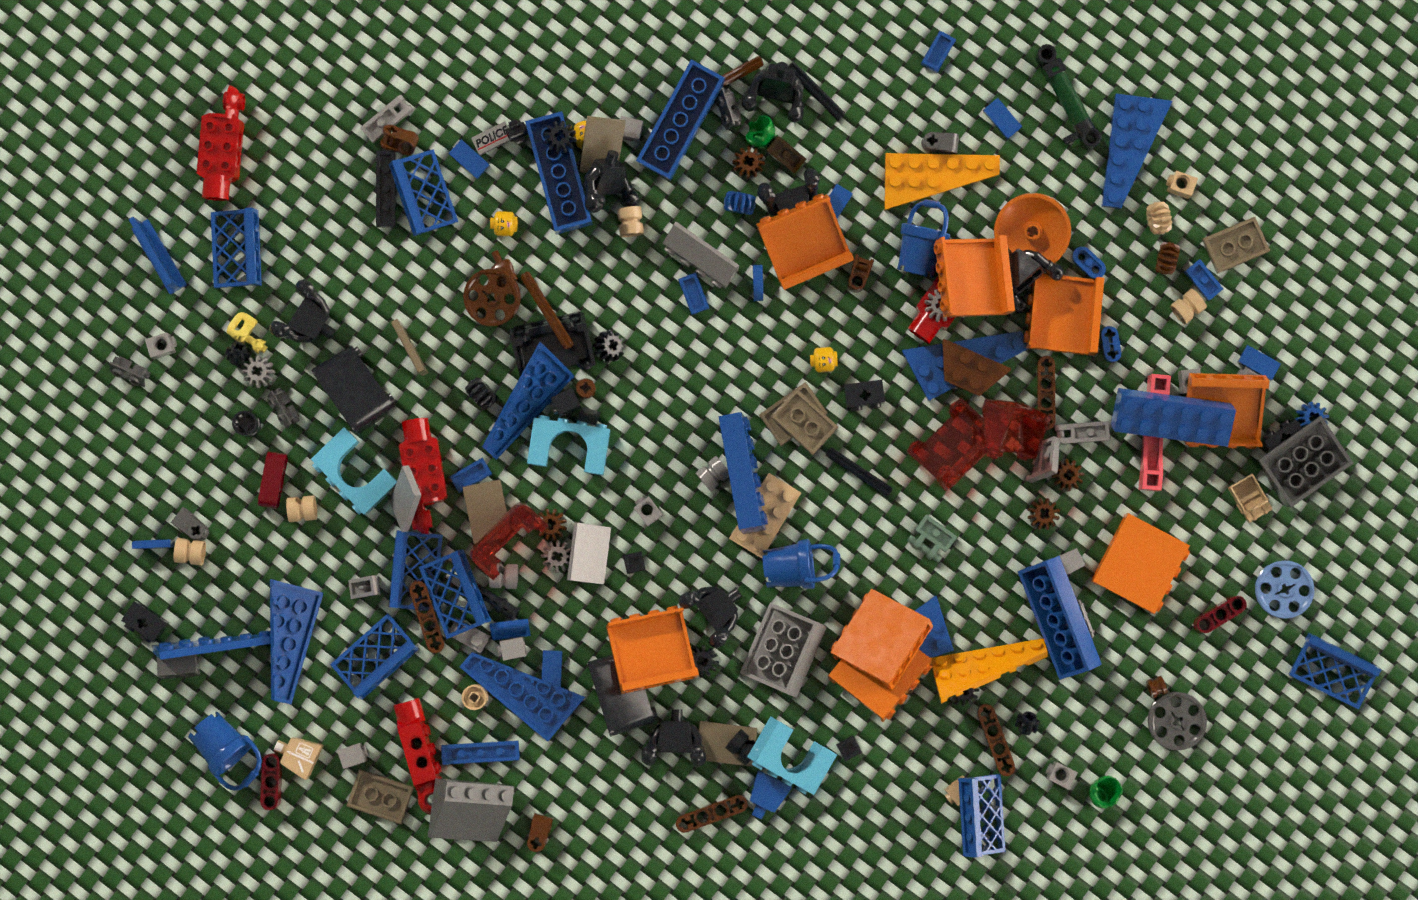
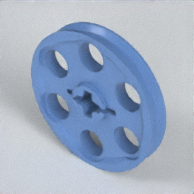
[1255,561,1314,618]

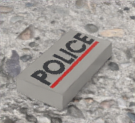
[471,121,510,156]

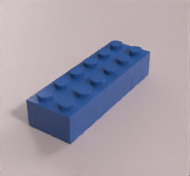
[636,59,725,181]
[525,111,593,235]
[1111,388,1236,447]
[718,412,768,534]
[1017,556,1102,680]

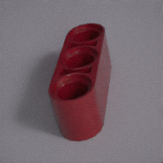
[258,451,288,509]
[1193,596,1247,633]
[260,753,282,810]

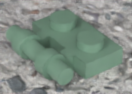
[907,514,957,563]

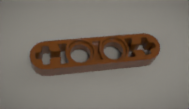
[1037,356,1056,431]
[409,580,444,653]
[977,704,1015,776]
[676,795,748,833]

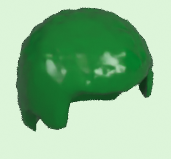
[746,115,775,148]
[1089,775,1123,809]

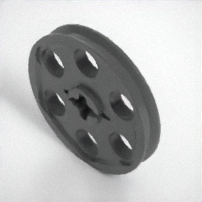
[1148,692,1207,750]

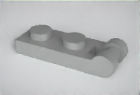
[360,95,414,143]
[1054,421,1110,444]

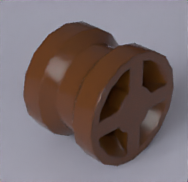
[576,378,596,399]
[1146,676,1168,699]

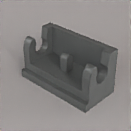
[157,655,200,679]

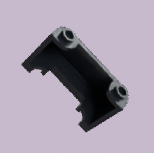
[510,312,596,377]
[311,345,396,434]
[588,654,658,737]

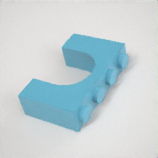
[527,415,611,476]
[311,427,397,515]
[747,716,837,795]

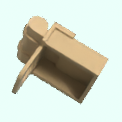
[1228,474,1272,523]

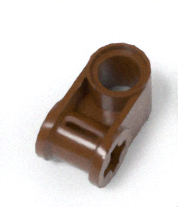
[380,125,419,155]
[848,254,874,293]
[527,813,553,852]

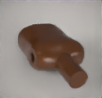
[491,250,518,287]

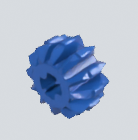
[724,191,756,215]
[1295,401,1329,427]

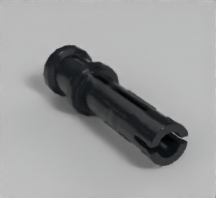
[476,582,522,621]

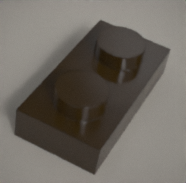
[765,135,807,173]

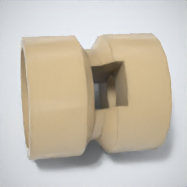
[617,206,644,237]
[1170,289,1207,324]
[286,495,317,522]
[173,538,206,566]
[462,684,489,710]

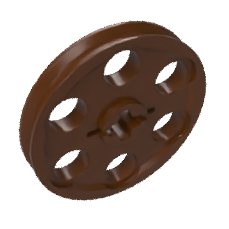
[463,268,521,326]

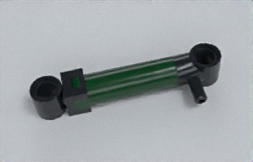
[1035,44,1101,150]

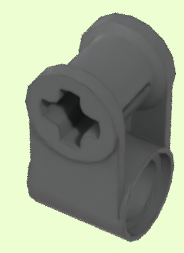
[921,132,959,155]
[171,507,209,540]

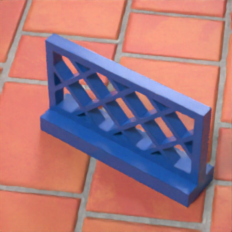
[389,149,458,237]
[211,207,262,288]
[128,216,187,294]
[388,530,443,611]
[419,549,491,639]
[330,613,420,700]
[1289,633,1381,709]
[958,774,1006,857]

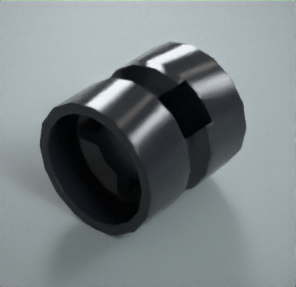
[232,411,261,437]
[725,729,756,766]

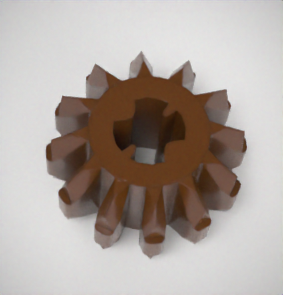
[732,146,765,179]
[1155,242,1180,275]
[1051,459,1084,492]
[1027,498,1060,530]
[535,509,567,541]

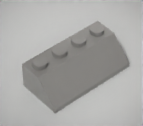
[663,222,739,289]

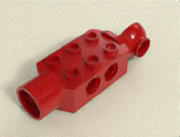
[196,85,245,201]
[908,275,956,344]
[399,418,448,535]
[393,698,443,815]

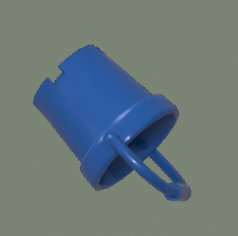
[897,199,950,278]
[763,539,840,589]
[188,712,262,791]

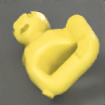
[226,312,268,354]

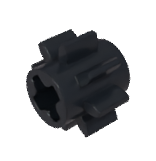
[505,119,529,145]
[225,342,250,366]
[1015,711,1040,735]

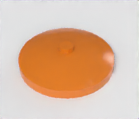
[994,193,1071,263]

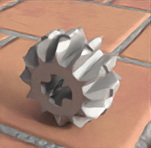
[924,289,952,322]
[242,355,275,388]
[541,540,571,573]

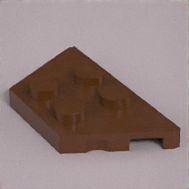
[942,339,1011,397]

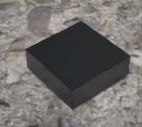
[578,407,601,425]
[623,551,646,574]
[836,735,862,762]

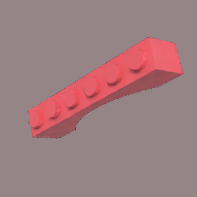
[1138,374,1171,492]

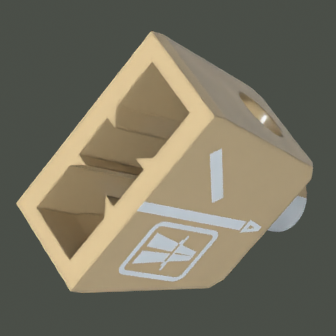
[274,737,324,780]

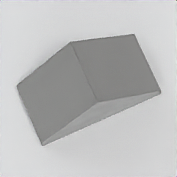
[348,575,381,599]

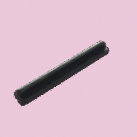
[788,62,845,121]
[826,447,893,496]

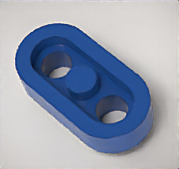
[1072,247,1106,279]

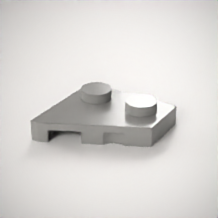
[1026,436,1060,483]

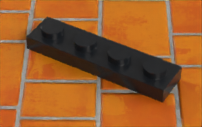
[376,151,396,228]

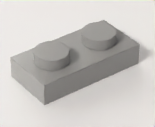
[449,618,491,653]

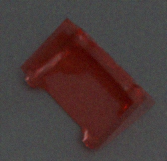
[906,398,998,491]
[982,399,1052,461]
[470,501,548,580]

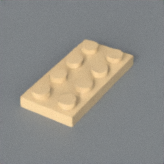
[729,473,801,558]

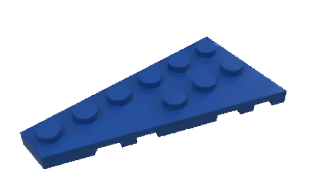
[1101,94,1172,209]
[902,331,1029,401]
[482,342,575,460]
[270,579,323,704]
[152,631,271,660]
[460,652,585,742]

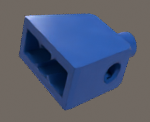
[750,770,792,819]

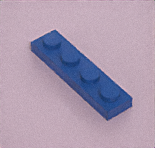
[441,740,520,765]

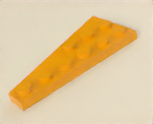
[884,153,1000,211]
[931,638,1048,704]

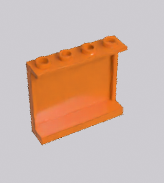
[756,193,854,290]
[934,235,1015,317]
[1024,273,1104,356]
[1184,373,1270,449]
[1090,513,1190,614]
[831,589,933,690]
[606,606,699,694]
[828,650,932,722]

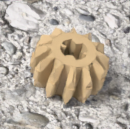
[1146,202,1172,235]

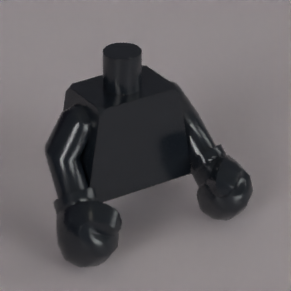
[741,62,804,123]
[583,150,639,213]
[757,168,820,217]
[1008,248,1064,313]
[269,279,336,343]
[679,586,742,648]
[641,709,707,767]

